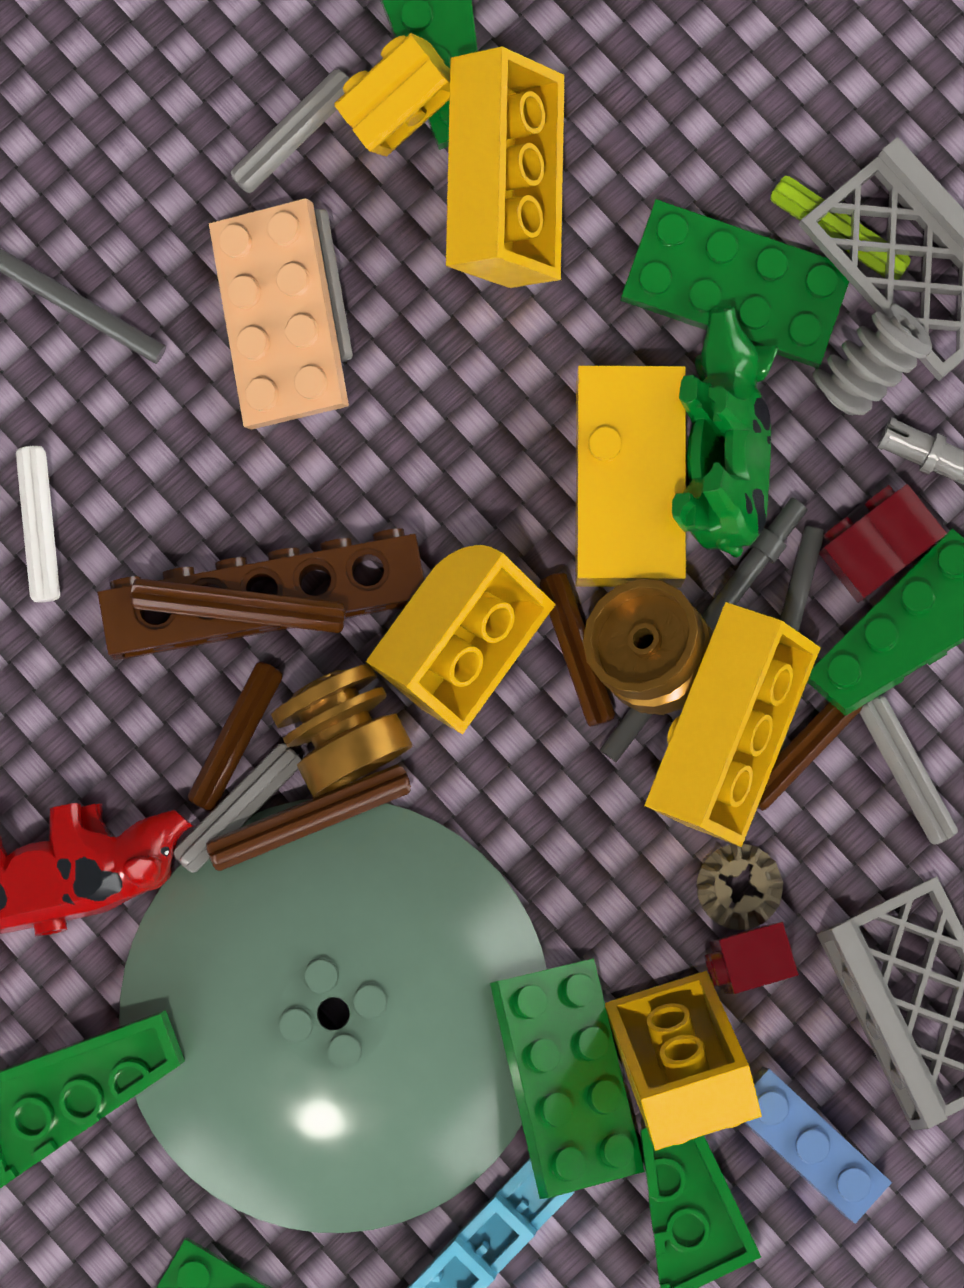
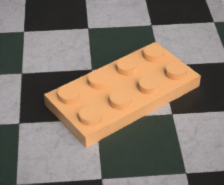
[209,198,349,430]

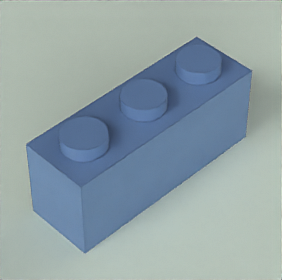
[744,1066,892,1224]

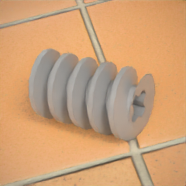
[813,303,932,416]

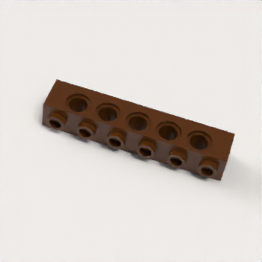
[98,528,424,661]

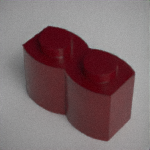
[819,484,947,603]

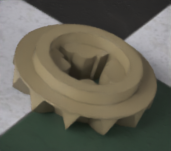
[697,844,784,930]

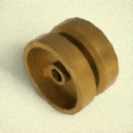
[583,579,713,715]

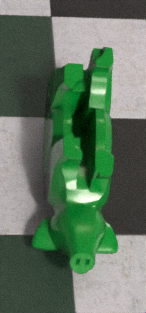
[672,306,778,558]

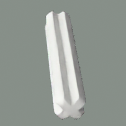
[16,446,60,603]

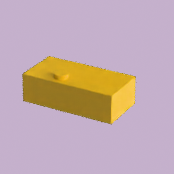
[446,46,564,288]
[575,366,686,588]
[644,602,821,847]

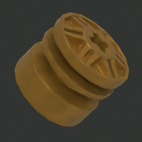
[271,663,413,798]

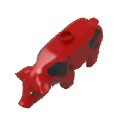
[0,803,193,936]

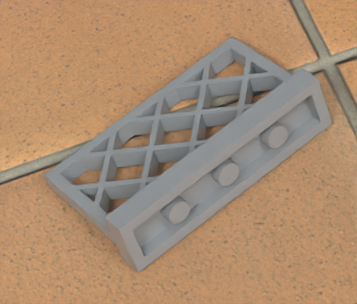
[799,137,964,381]
[817,876,964,1130]

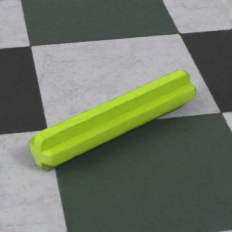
[770,176,911,280]

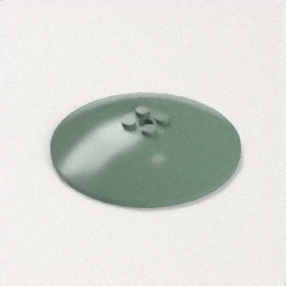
[119,799,547,1233]

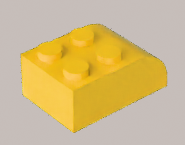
[366,545,556,735]
[605,970,762,1151]

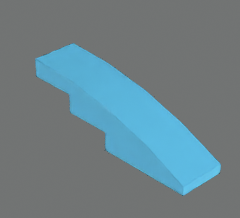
[407,1158,575,1288]

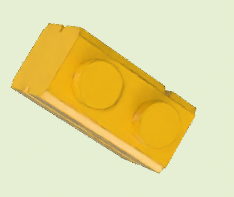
[334,33,450,157]

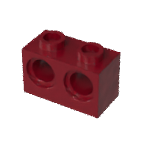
[704,922,799,994]

